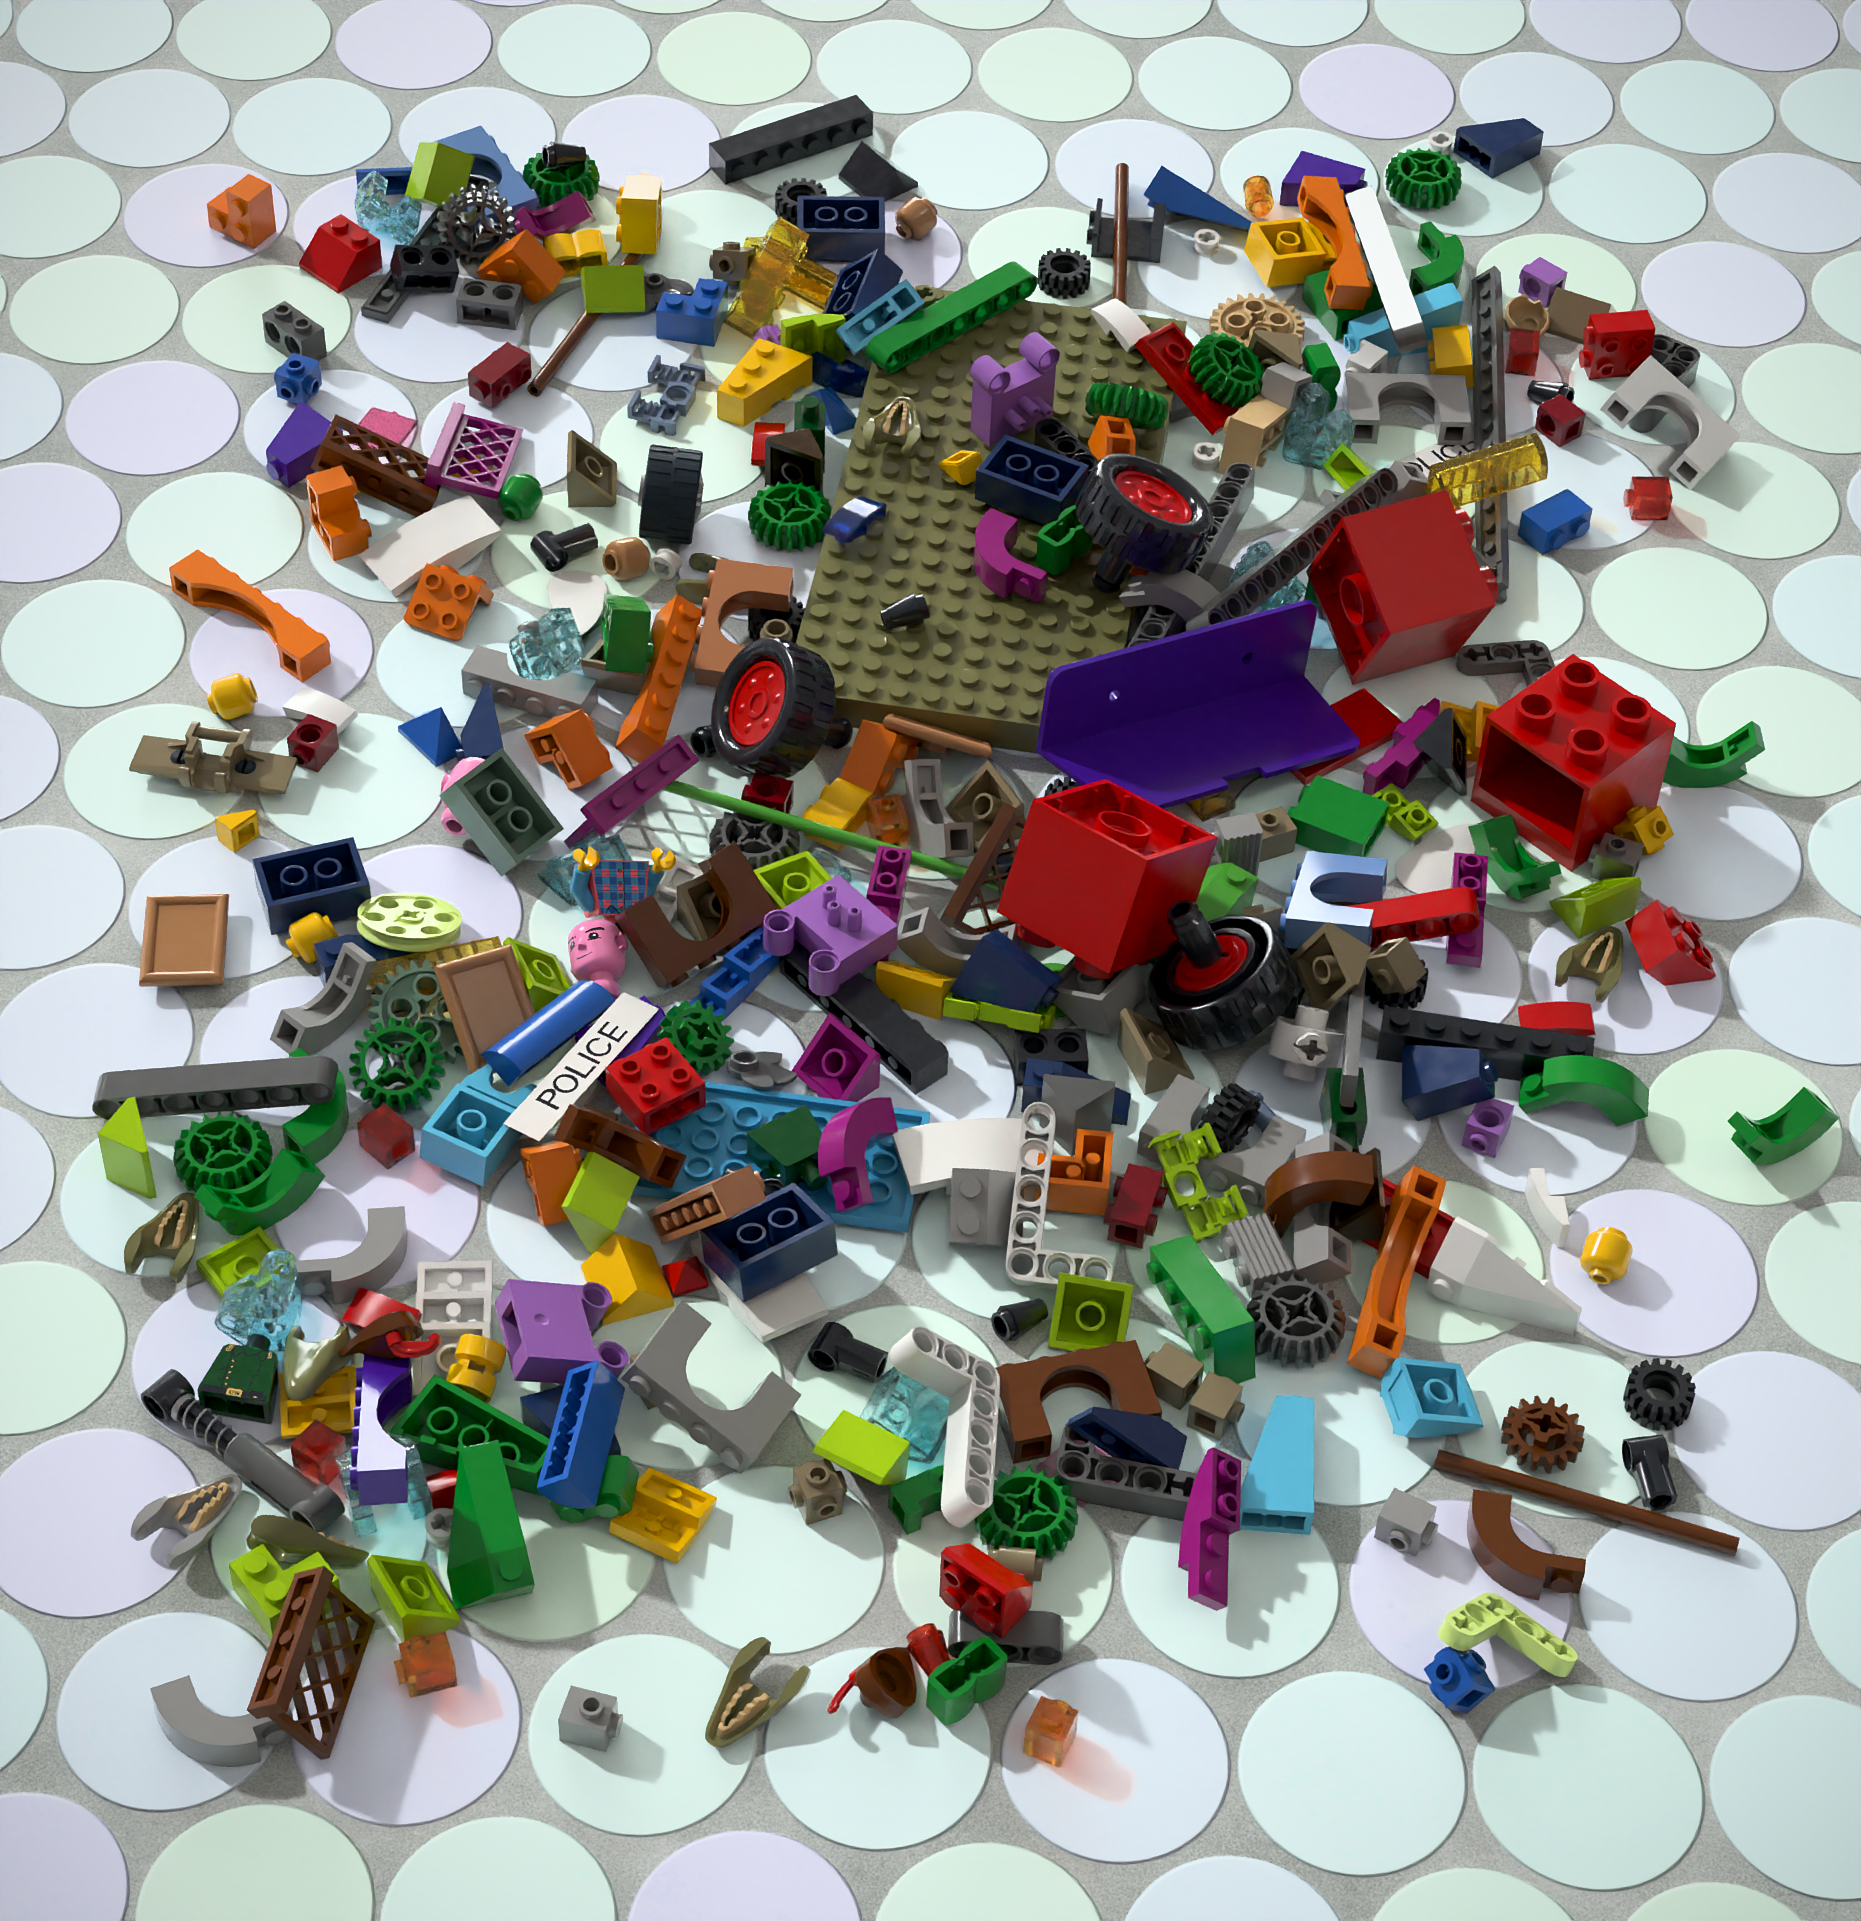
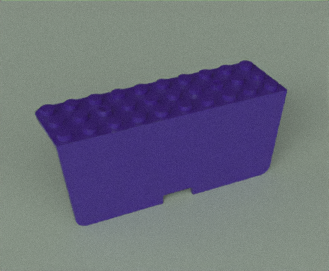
[1036,600,1360,809]

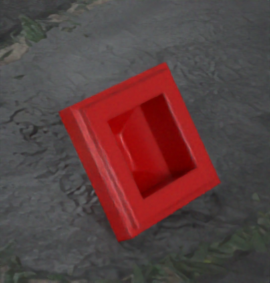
[662,1256,709,1297]

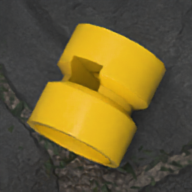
[446,1334,507,1403]

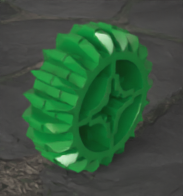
[1385,147,1462,211]
[523,152,600,208]
[1188,332,1265,409]
[1085,382,1169,430]
[748,480,831,553]
[349,1017,446,1113]
[173,1111,273,1193]
[974,1465,1079,1560]

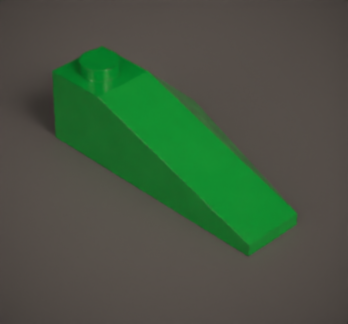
[446,1440,535,1611]

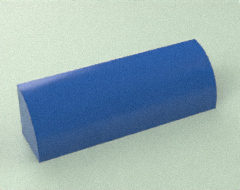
[481,980,616,1087]
[536,1360,625,1509]

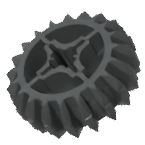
[436,184,515,264]
[709,804,800,870]
[1246,1274,1346,1369]

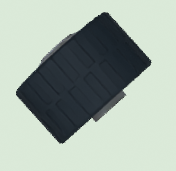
[638,444,704,545]

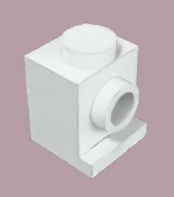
[1344,339,1388,376]

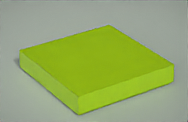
[196,1226,295,1317]

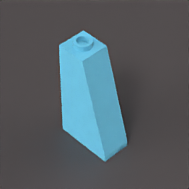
[1344,283,1463,358]
[1240,1395,1314,1535]

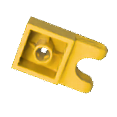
[1244,217,1336,287]

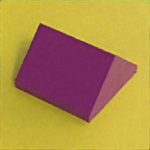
[792,1013,881,1102]

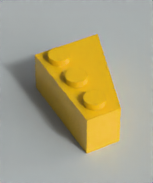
[717,338,812,427]

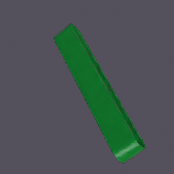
[865,261,1038,373]

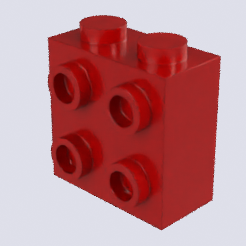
[1579,310,1656,380]
[605,1037,706,1135]

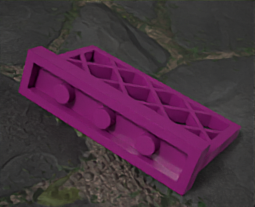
[424,402,523,500]
[563,734,700,849]

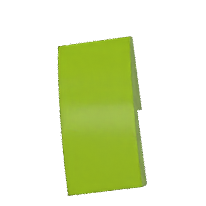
[1372,783,1439,842]

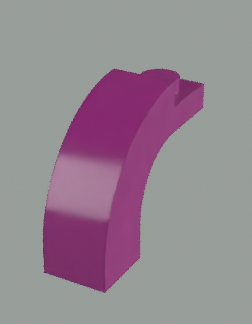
[512,191,597,245]
[974,508,1047,603]
[818,1097,898,1212]

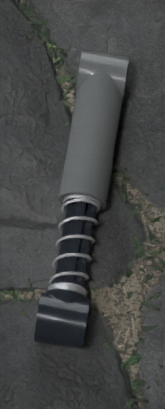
[141,1369,345,1533]

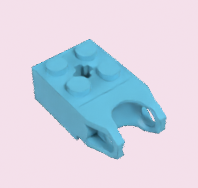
[419,1064,537,1187]

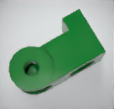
[888,1465,944,1535]

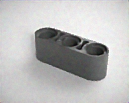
[947,1610,1064,1665]

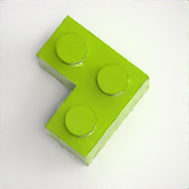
[228,1544,341,1640]

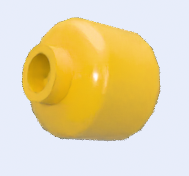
[206,673,258,721]
[285,912,339,964]
[1580,1227,1633,1284]

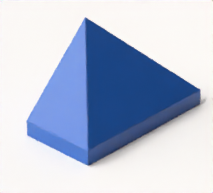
[356,167,412,196]
[804,387,857,435]
[397,707,461,768]

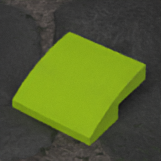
[781,314,846,373]

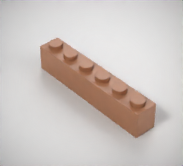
[646,1165,767,1244]

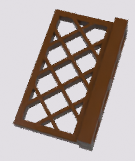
[310,414,442,517]
[940,802,1026,942]
[246,1566,375,1760]

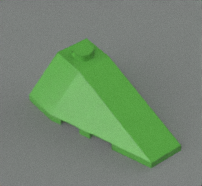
[1149,862,1259,966]

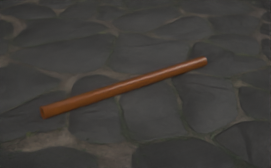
[1112,163,1129,306]
[527,253,644,397]
[1434,1449,1740,1556]

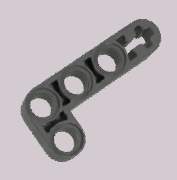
[1628,334,1701,433]
[1055,1422,1197,1521]

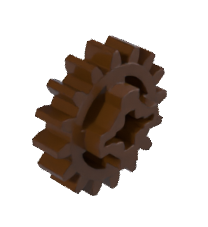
[1501,1396,1585,1474]

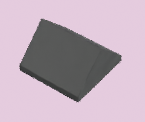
[1039,1074,1116,1156]

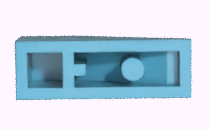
[836,279,925,355]

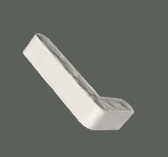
[1006,1102,1113,1290]
[889,1326,1000,1528]

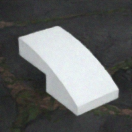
[1090,298,1152,353]
[282,688,358,734]
[653,860,703,925]
[1525,1168,1570,1247]

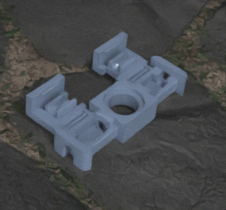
[627,355,705,436]

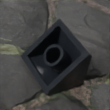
[838,141,918,202]
[1413,708,1467,796]

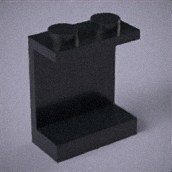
[1086,198,1166,263]

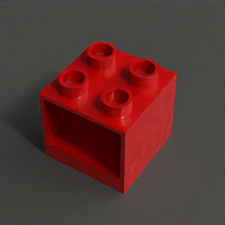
[1306,490,1498,685]
[1470,654,1677,872]
[997,779,1218,979]

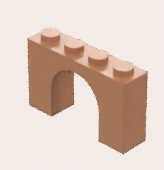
[690,558,795,687]

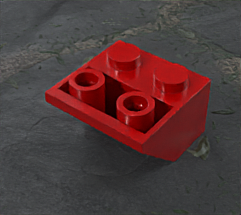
[1625,899,1716,986]
[939,1543,1033,1639]

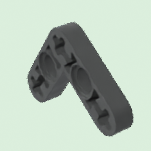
[1456,640,1555,687]

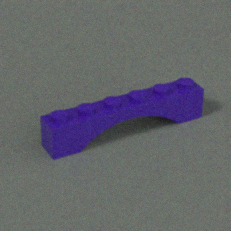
[350,1354,412,1506]

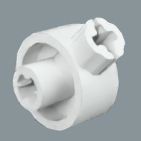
[1268,1005,1344,1081]

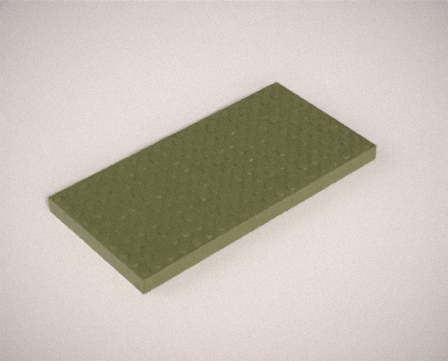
[796,286,1187,754]

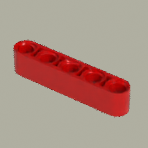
[1347,887,1480,949]

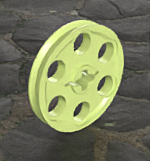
[357,893,462,952]

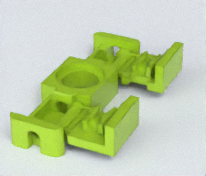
[942,991,1056,1033]
[1148,1122,1249,1244]

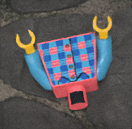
[570,846,676,935]

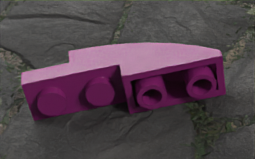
[1362,697,1440,796]
[866,845,912,966]
[1446,852,1488,968]
[1178,1447,1241,1611]

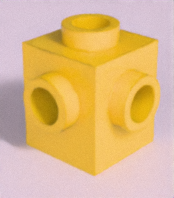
[1612,804,1674,855]

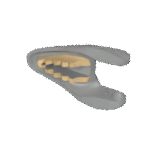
[130,1474,242,1568]

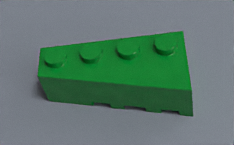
[601,594,653,674]
[1146,1234,1256,1384]
[389,1374,550,1496]

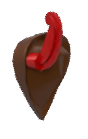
[338,1311,441,1359]
[827,1647,917,1719]

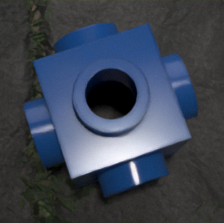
[274,353,322,404]
[1424,1646,1496,1714]

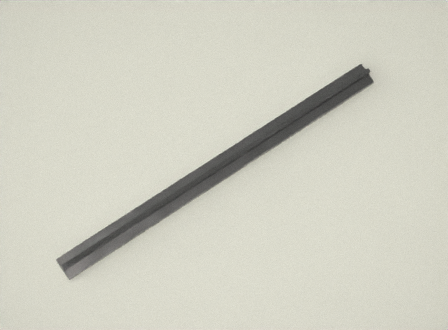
[1471,265,1509,604]

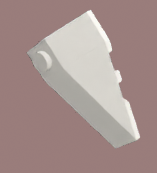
[1426,1216,1582,1335]

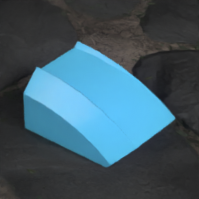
[1380,1357,1484,1438]

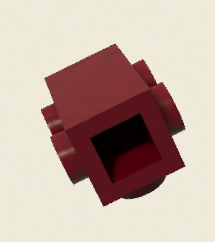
[468,342,532,408]
[1103,1163,1168,1249]

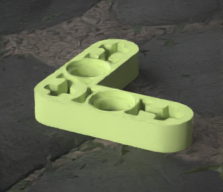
[1438,1592,1578,1677]

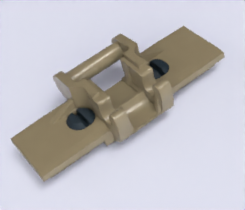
[129,721,298,795]

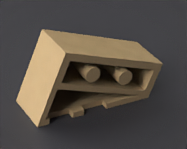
[1217,393,1296,478]

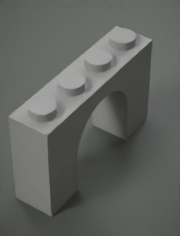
[1342,372,1471,445]
[1137,1074,1307,1209]
[621,1300,802,1473]

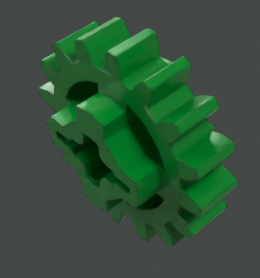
[657,1000,734,1076]

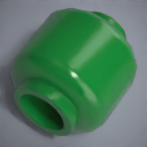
[497,473,543,521]

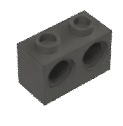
[456,278,524,330]
[262,301,327,361]

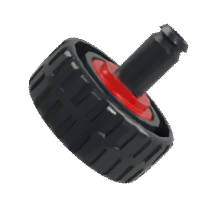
[1076,453,1214,594]
[711,637,853,779]
[1147,900,1298,1051]

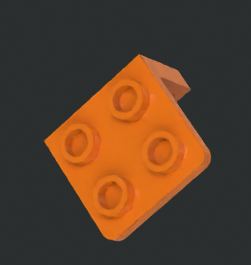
[404,563,494,641]

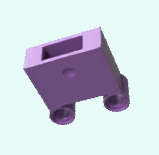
[970,332,1060,447]
[763,874,898,996]
[495,1279,629,1384]

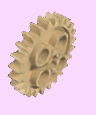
[1209,293,1305,348]

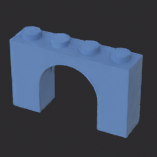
[434,125,539,238]
[1279,851,1388,949]

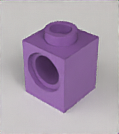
[1518,257,1568,308]
[1462,1098,1515,1158]

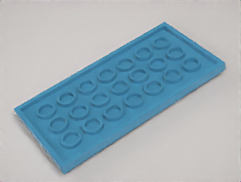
[624,1081,930,1233]

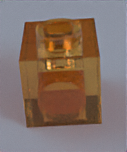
[866,793,909,846]
[393,1631,457,1698]
[1023,1696,1079,1768]

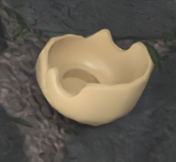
[1505,294,1550,342]

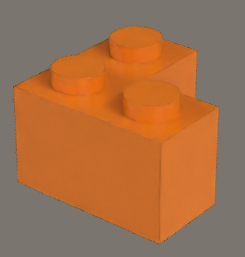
[206,174,277,249]
[476,229,567,304]
[306,465,372,561]
[524,709,613,790]
[839,720,920,798]
[1034,1129,1114,1216]
[519,1140,582,1226]

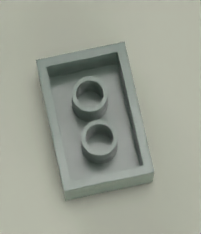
[439,748,564,876]

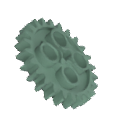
[368,959,464,1070]

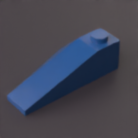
[1143,165,1253,232]

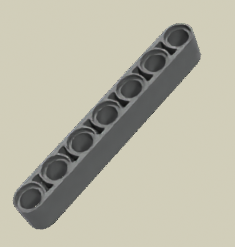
[92,1055,338,1120]

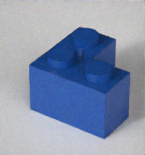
[656,278,728,347]

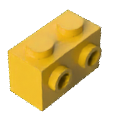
[1427,325,1474,388]

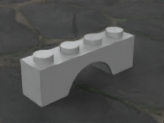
[461,645,598,719]
[1292,1132,1352,1285]

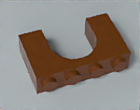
[615,841,777,988]
[996,1340,1162,1464]

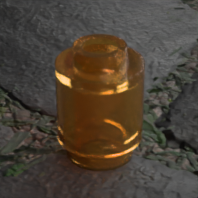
[1242,175,1274,218]

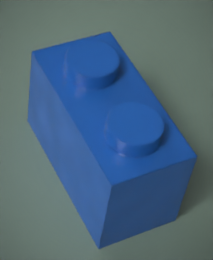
[1517,488,1593,556]

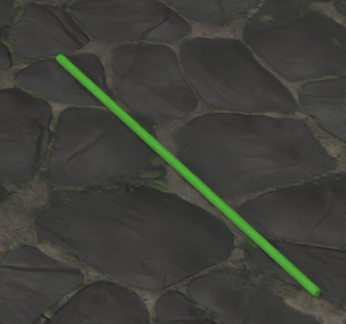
[663,780,1007,890]

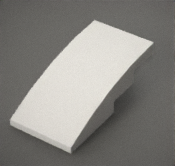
[359,495,504,598]
[892,1117,1044,1195]
[690,1237,829,1343]
[413,1260,493,1398]

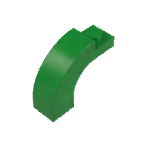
[1409,221,1464,296]
[1663,721,1766,788]
[1468,814,1562,899]
[282,1047,349,1164]
[1519,1055,1649,1127]
[1727,1086,1839,1165]
[194,1148,326,1236]

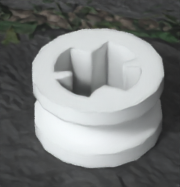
[1427,131,1453,156]
[1193,229,1220,257]
[1192,442,1220,472]
[650,548,682,580]
[425,1508,453,1548]

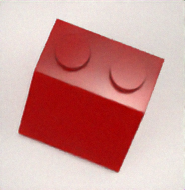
[299,214,383,294]

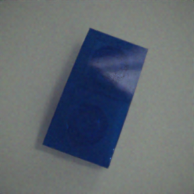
[810,351,869,398]
[823,496,887,543]

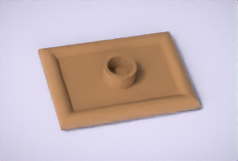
[883,713,992,758]
[139,894,230,987]
[433,944,550,1074]

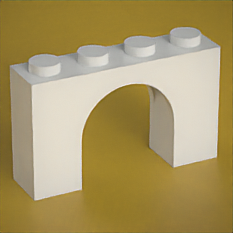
[1600,355,1741,490]

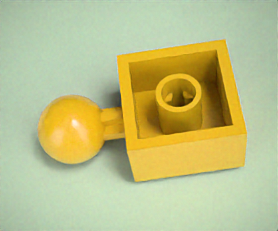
[616,174,663,255]

